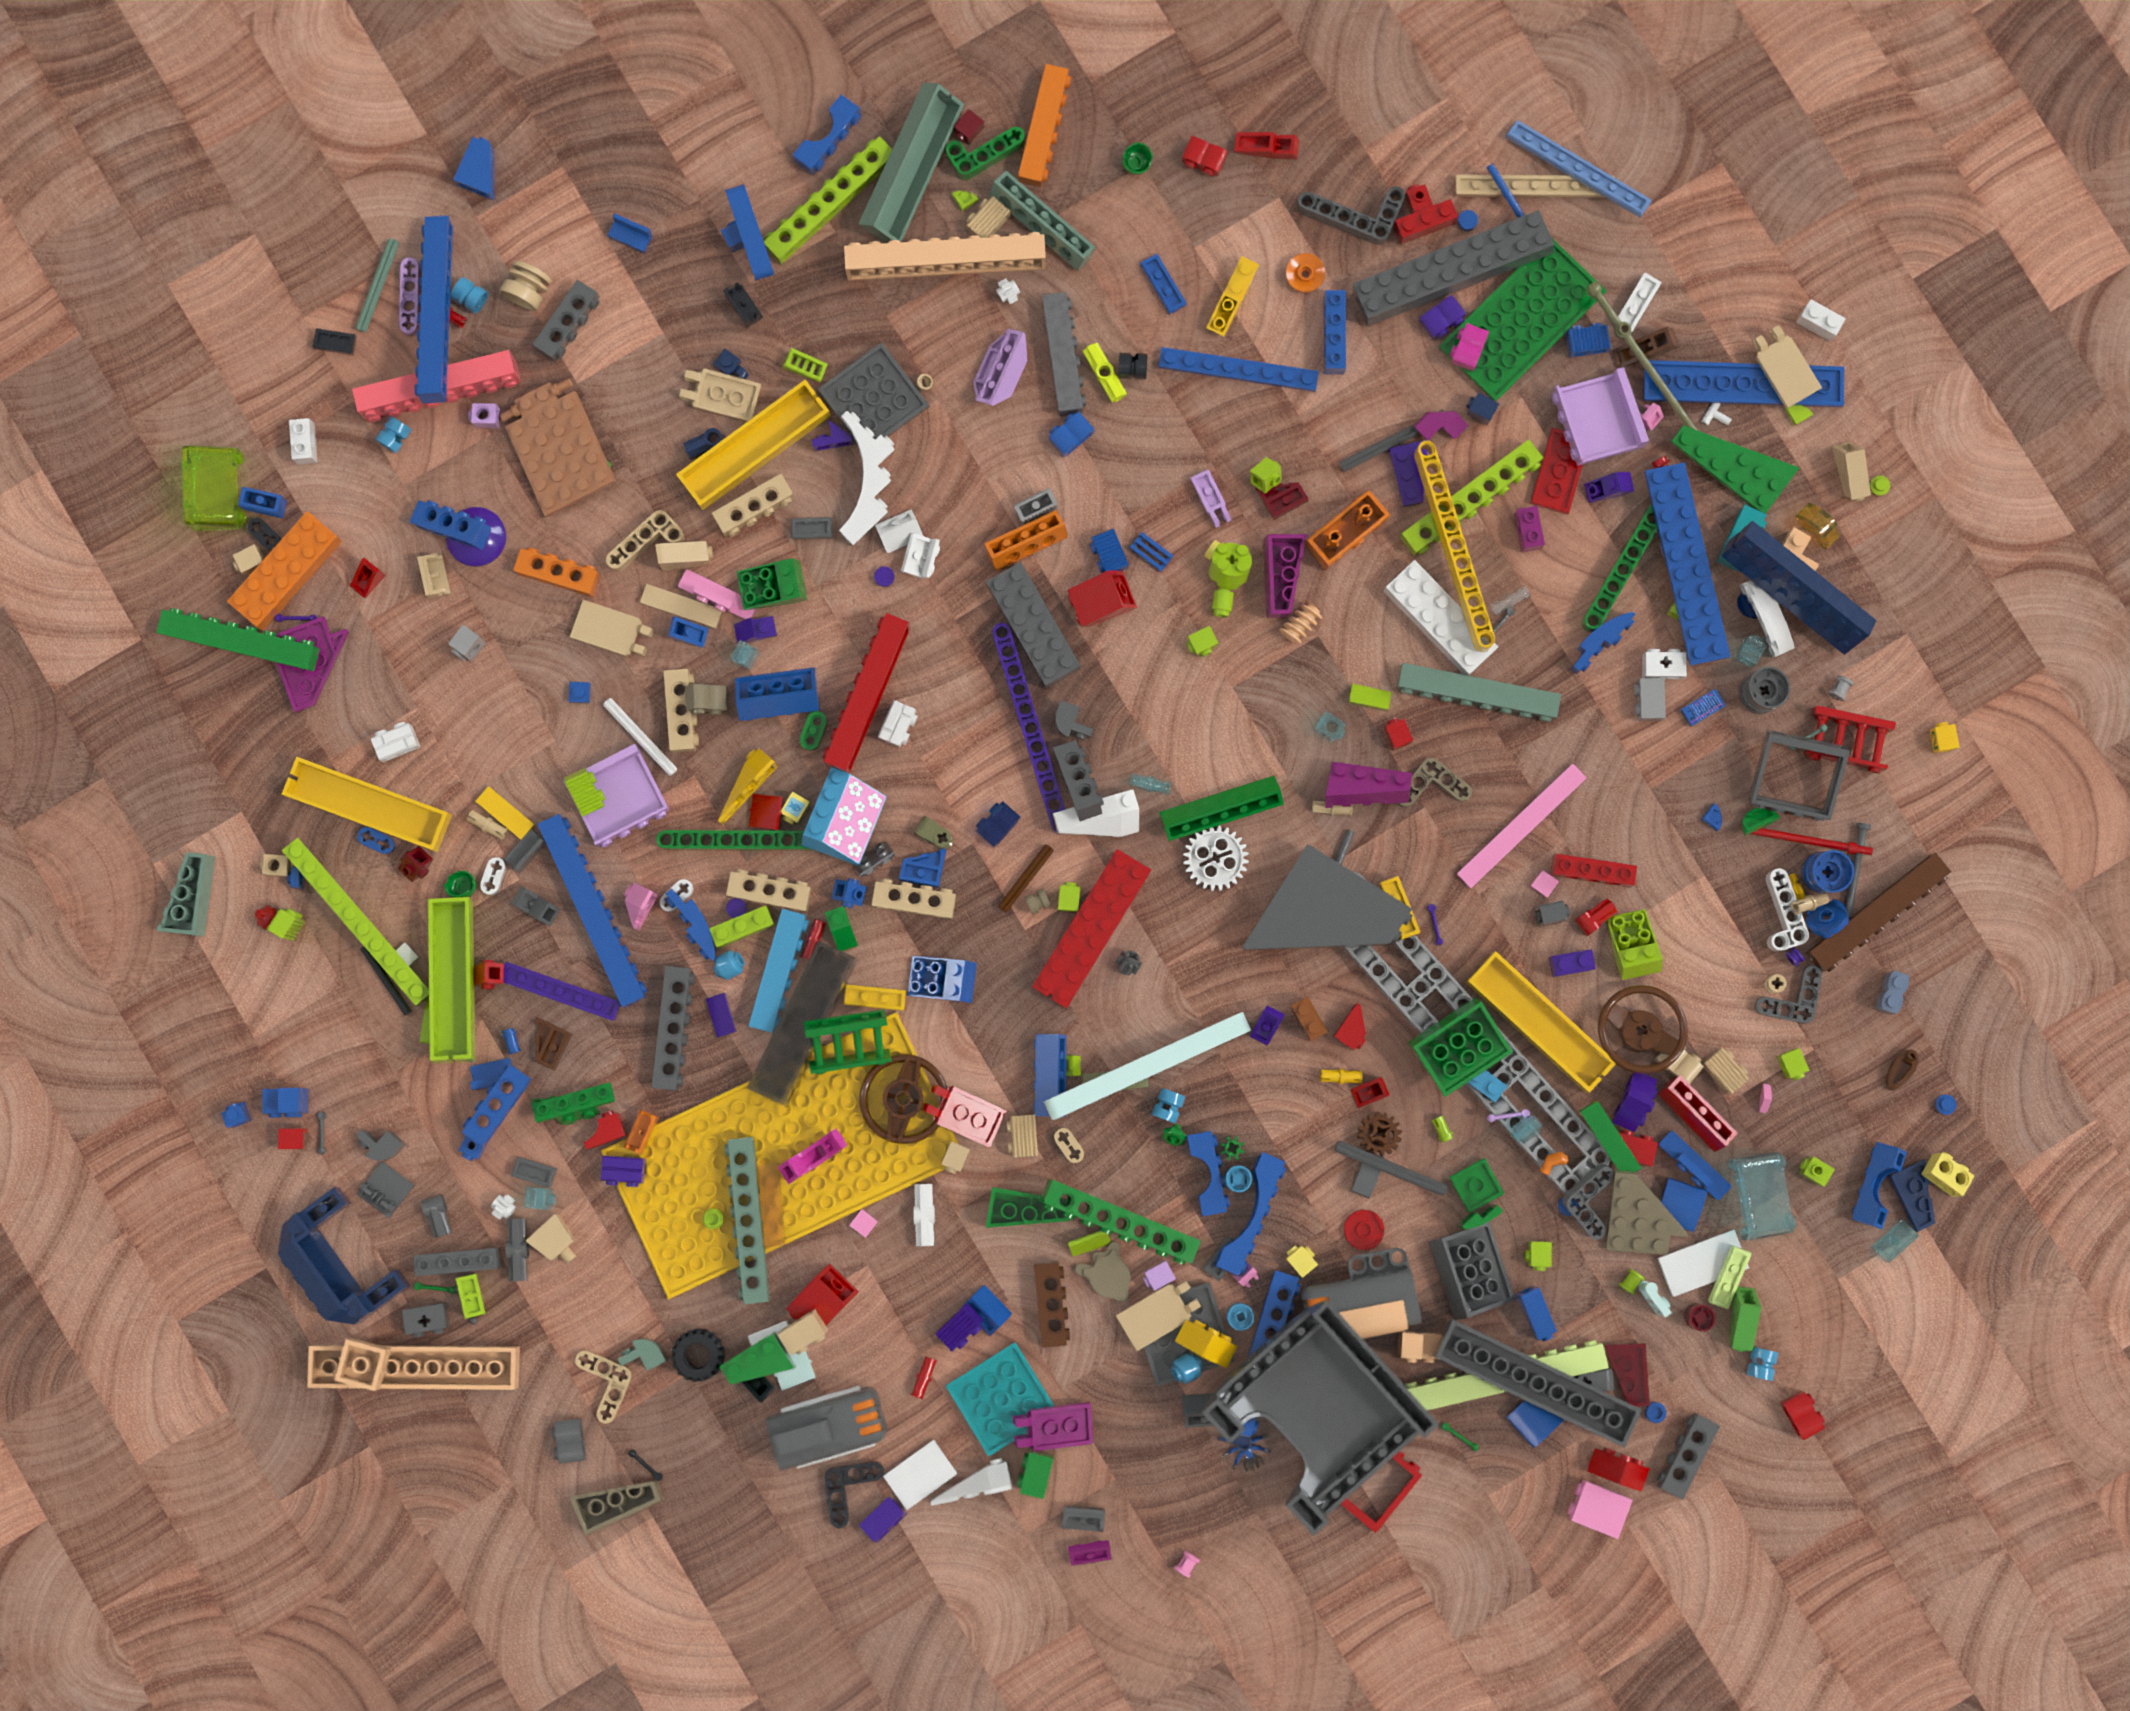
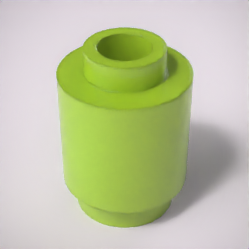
[1212,587,1234,617]

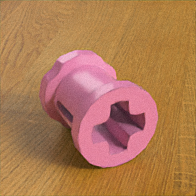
[1174,1550,1200,1578]

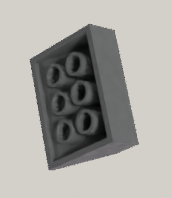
[1428,1222,1515,1320]

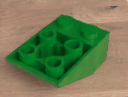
[736,558,807,611]

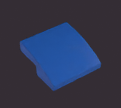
[1661,1177,1708,1232]
[1505,1400,1565,1448]

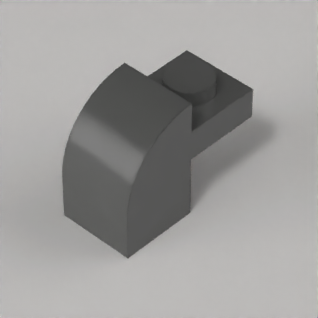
[1055,700,1093,740]
[510,886,561,927]
[356,1130,406,1161]

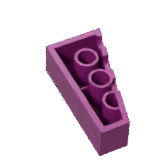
[1263,534,1307,618]
[1325,762,1412,808]

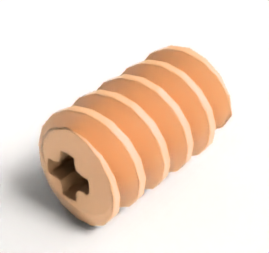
[1279,599,1322,643]

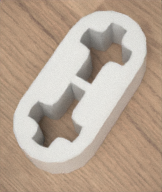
[480,857,507,895]
[660,879,694,912]

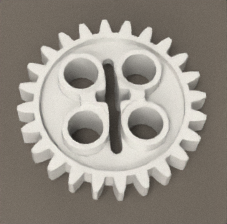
[1183,826,1249,891]

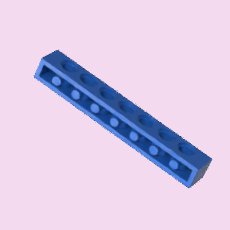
[1240,1270,1301,1438]

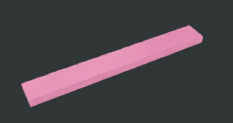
[1456,764,1586,889]

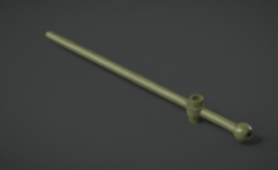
[1586,281,1697,430]

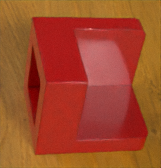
[278,1129,307,1149]

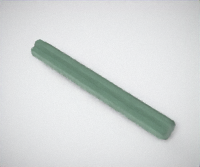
[356,238,399,332]

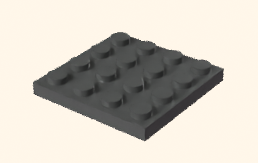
[818,343,929,441]
[1144,1282,1235,1386]

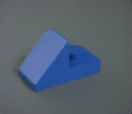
[667,616,709,648]

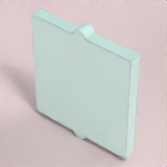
[774,1351,816,1391]

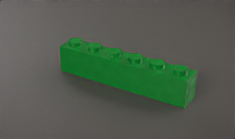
[1159,775,1284,841]

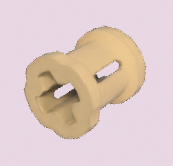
[1764,974,1787,993]

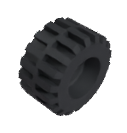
[671,1329,725,1382]

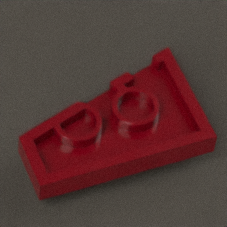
[1604,1343,1650,1407]

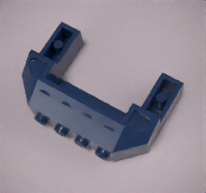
[278,1187,411,1325]

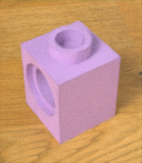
[468,403,500,428]
[1143,1260,1176,1291]

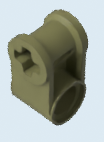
[913,816,953,849]

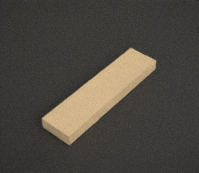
[640,584,722,629]

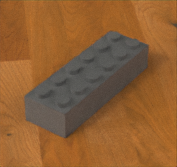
[986,562,1081,689]

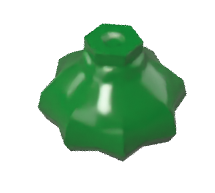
[1162,1124,1187,1147]

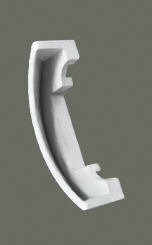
[1739,580,1795,658]

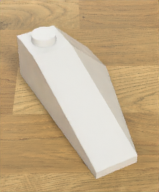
[1052,789,1139,837]
[930,1458,1012,1506]

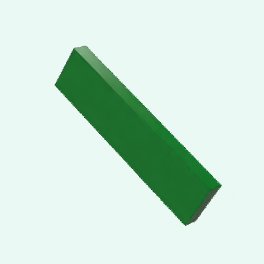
[1580,1100,1642,1172]

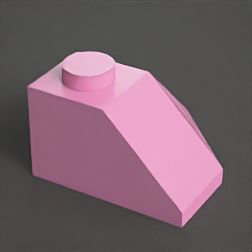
[624,882,658,931]

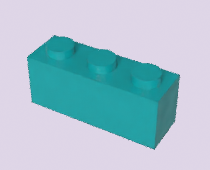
[1716,505,1767,572]

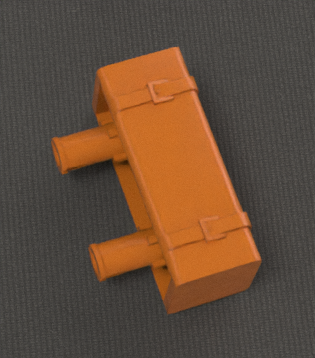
[1305,490,1390,570]

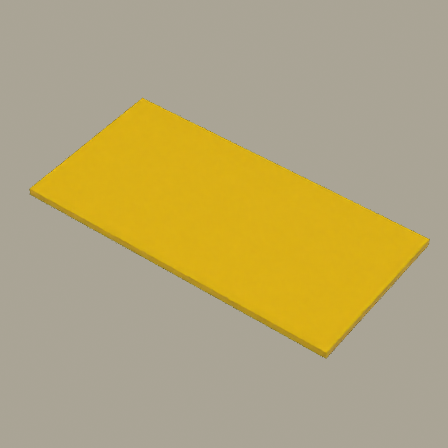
[601,1012,958,1300]

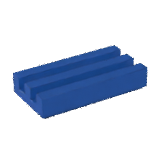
[1129,532,1173,572]

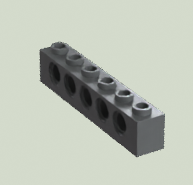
[652,966,695,1091]

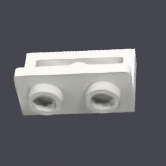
[901,533,940,579]

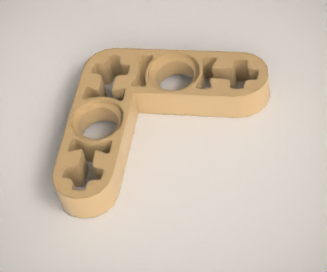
[575,1350,633,1424]

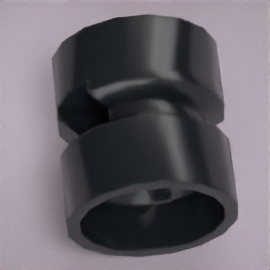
[1118,352,1147,380]

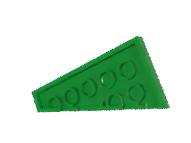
[1670,425,1799,514]

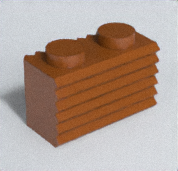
[1290,996,1328,1042]

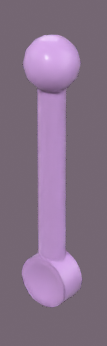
[1487,1109,1530,1122]

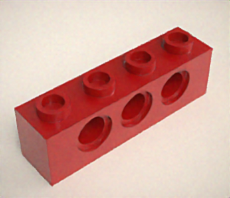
[1550,854,1637,888]

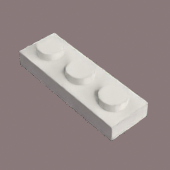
[1618,273,1662,334]

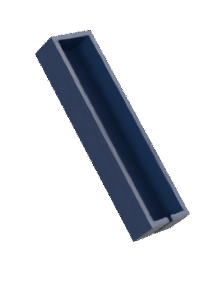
[1721,520,1877,655]

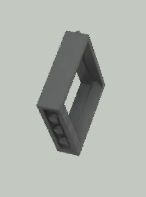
[1748,729,1850,821]

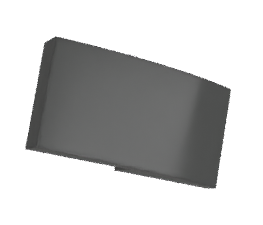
[1350,1151,1385,1199]

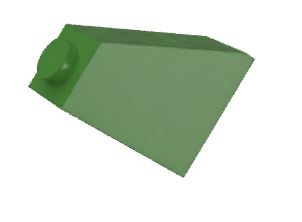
[1729,1286,1761,1352]

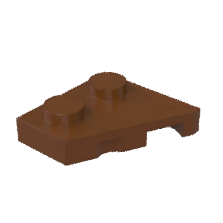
[535,1017,572,1070]

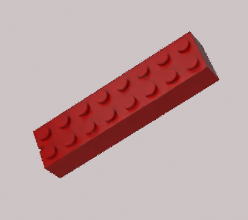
[822,613,911,774]
[1032,849,1151,1009]

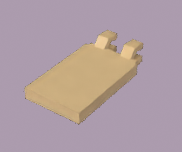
[1752,325,1822,409]
[679,368,762,422]
[570,600,654,657]
[1116,1281,1201,1351]

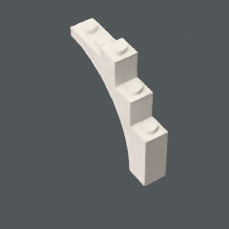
[839,411,895,546]

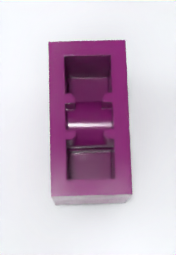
[1514,506,1545,553]

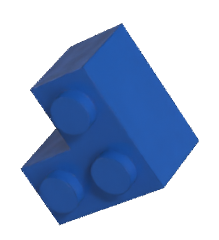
[262,1088,308,1118]

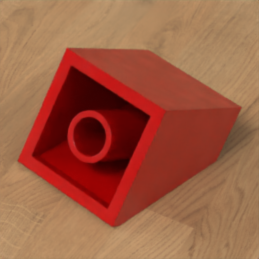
[1067,570,1138,627]
[786,1264,859,1326]

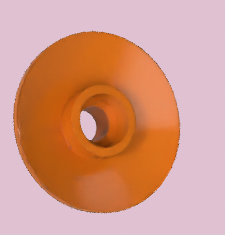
[1286,253,1326,292]

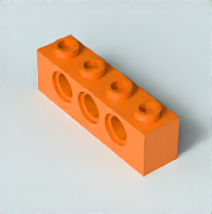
[984,510,1068,571]
[513,547,600,598]

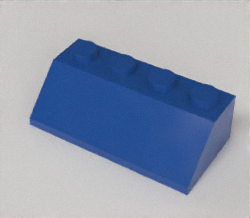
[735,667,820,721]

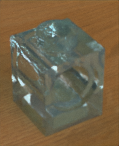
[1734,635,1768,668]
[730,640,760,670]
[1314,711,1346,743]
[524,1187,556,1210]

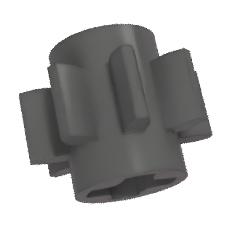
[1115,950,1142,975]

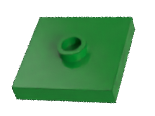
[1449,1158,1504,1213]

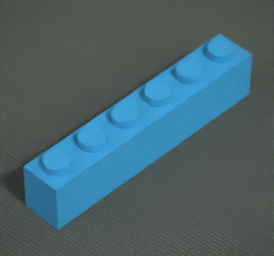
[749,909,809,1033]

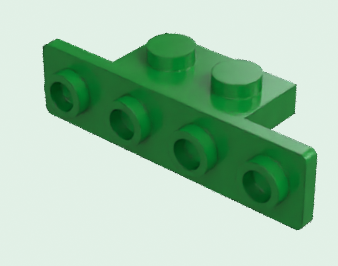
[532,1082,615,1125]

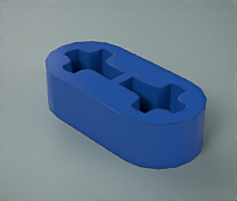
[357,827,396,855]

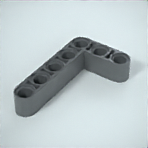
[1297,186,1405,245]

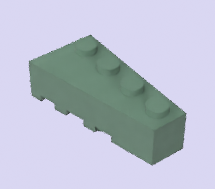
[156,852,215,937]

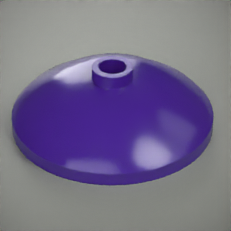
[446,507,506,567]

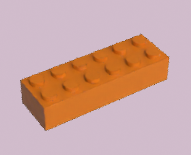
[227,511,342,631]

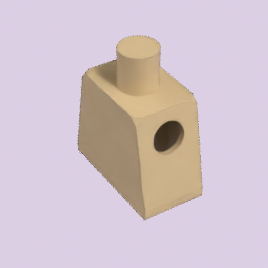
[526,1213,576,1264]

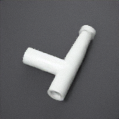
[1701,403,1732,426]

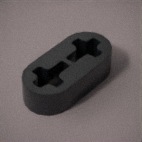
[247,518,281,551]

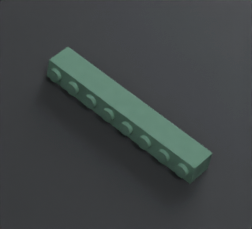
[1396,663,1561,722]

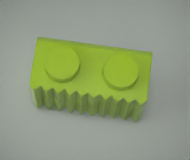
[564,767,606,817]
[267,907,305,941]

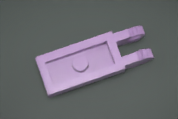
[1190,469,1231,528]

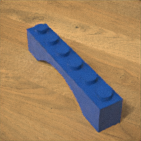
[1213,1152,1286,1276]

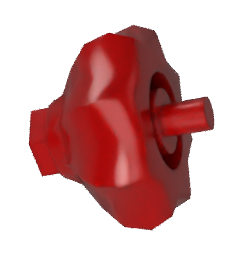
[255,905,277,930]

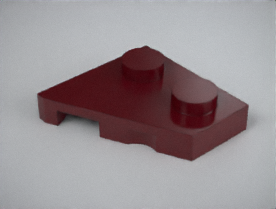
[1255,482,1309,520]

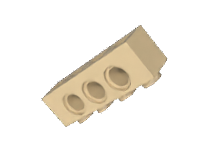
[712,474,795,537]
[664,669,699,753]
[726,869,812,912]
[872,879,956,920]

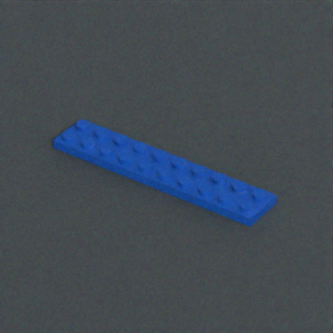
[1643,360,1844,407]
[1644,462,1731,666]

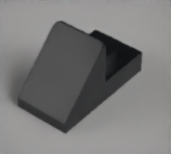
[741,1376,775,1404]

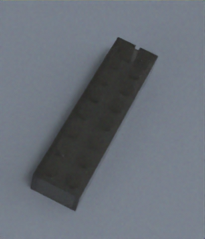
[747,940,857,1108]

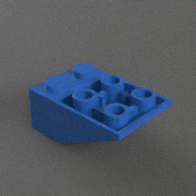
[907,956,977,1003]

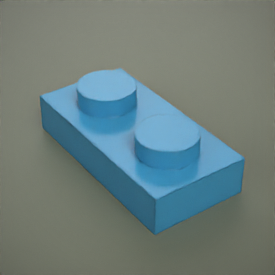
[1467,1070,1507,1103]

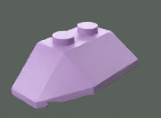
[973,329,1028,406]

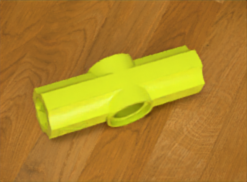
[1082,343,1127,403]

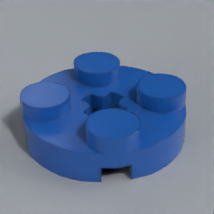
[1806,899,1849,939]

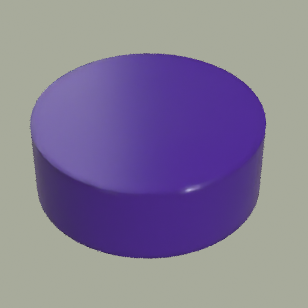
[874,566,895,587]
[726,898,747,918]

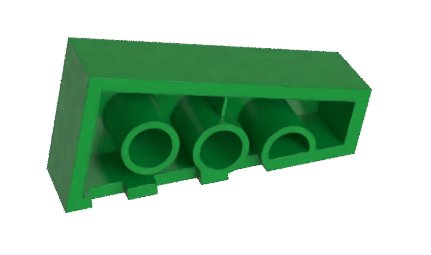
[985,1187,1070,1228]

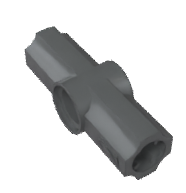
[506,1218,529,1281]

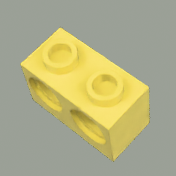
[1921,1152,1974,1197]

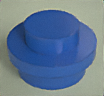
[1935,1094,1956,1115]

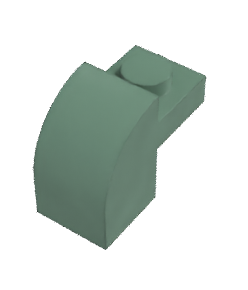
[618,1338,668,1371]

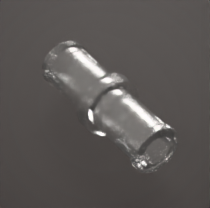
[1489,585,1531,616]

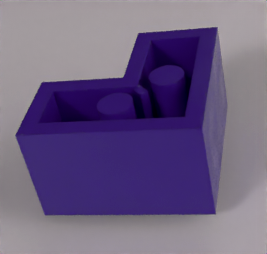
[1612,1073,1658,1132]

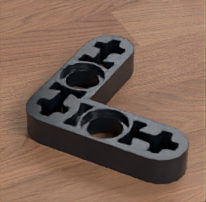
[825,1461,884,1528]

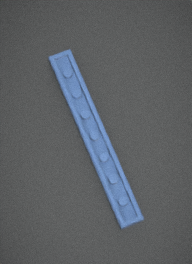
[1506,120,1652,218]

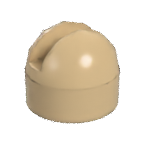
[916,374,933,391]

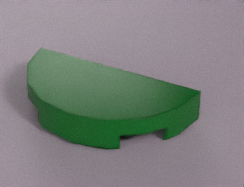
[1742,807,1780,836]

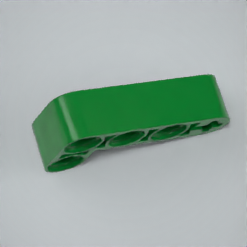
[946,127,1025,181]

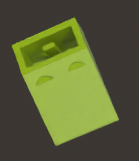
[1606,909,1663,980]

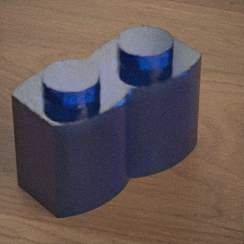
[976,801,1021,848]

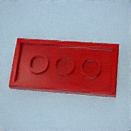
[1530,427,1583,515]

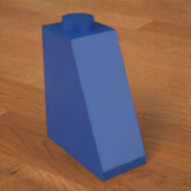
[453,137,495,200]
[1515,1286,1557,1342]

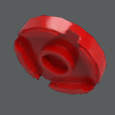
[1343,1209,1385,1250]

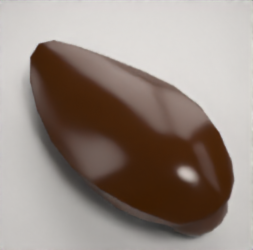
[1886,1050,1919,1091]

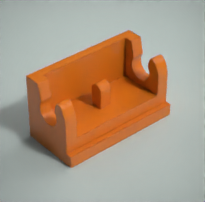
[624,1109,659,1155]

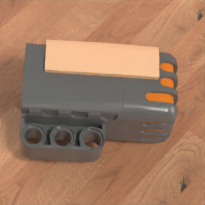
[1301,1248,1422,1339]

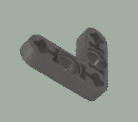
[1754,965,1822,1024]
[1562,1164,1614,1240]

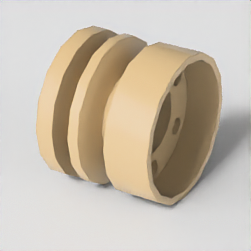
[499,260,552,311]

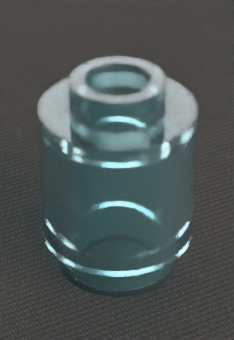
[1511,1115,1543,1144]

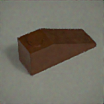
[1612,327,1680,369]

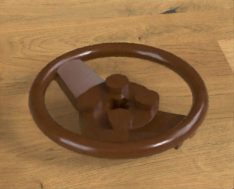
[1598,985,1688,1074]
[859,1054,947,1144]

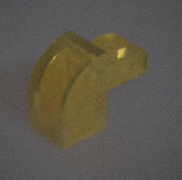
[1795,503,1841,549]

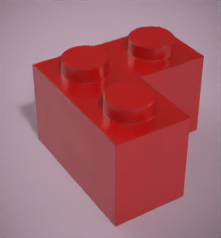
[1587,1447,1650,1492]

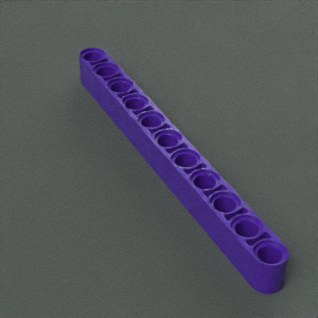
[993,623,1065,835]

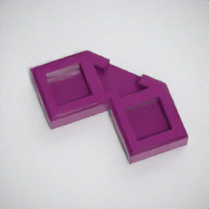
[1413,411,1469,441]

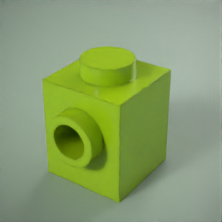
[1250,457,1282,494]
[1186,625,1219,657]
[1799,1156,1835,1187]
[1525,1241,1552,1271]

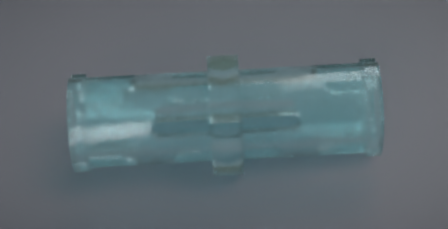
[1130,773,1171,795]

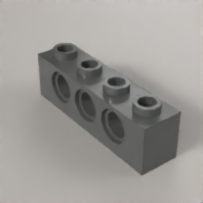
[532,279,600,362]
[1053,740,1104,821]
[414,1247,502,1276]
[1657,1413,1720,1500]

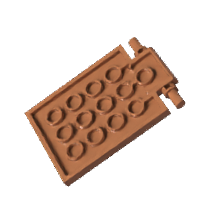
[500,379,616,517]

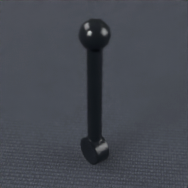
[628,1449,663,1481]

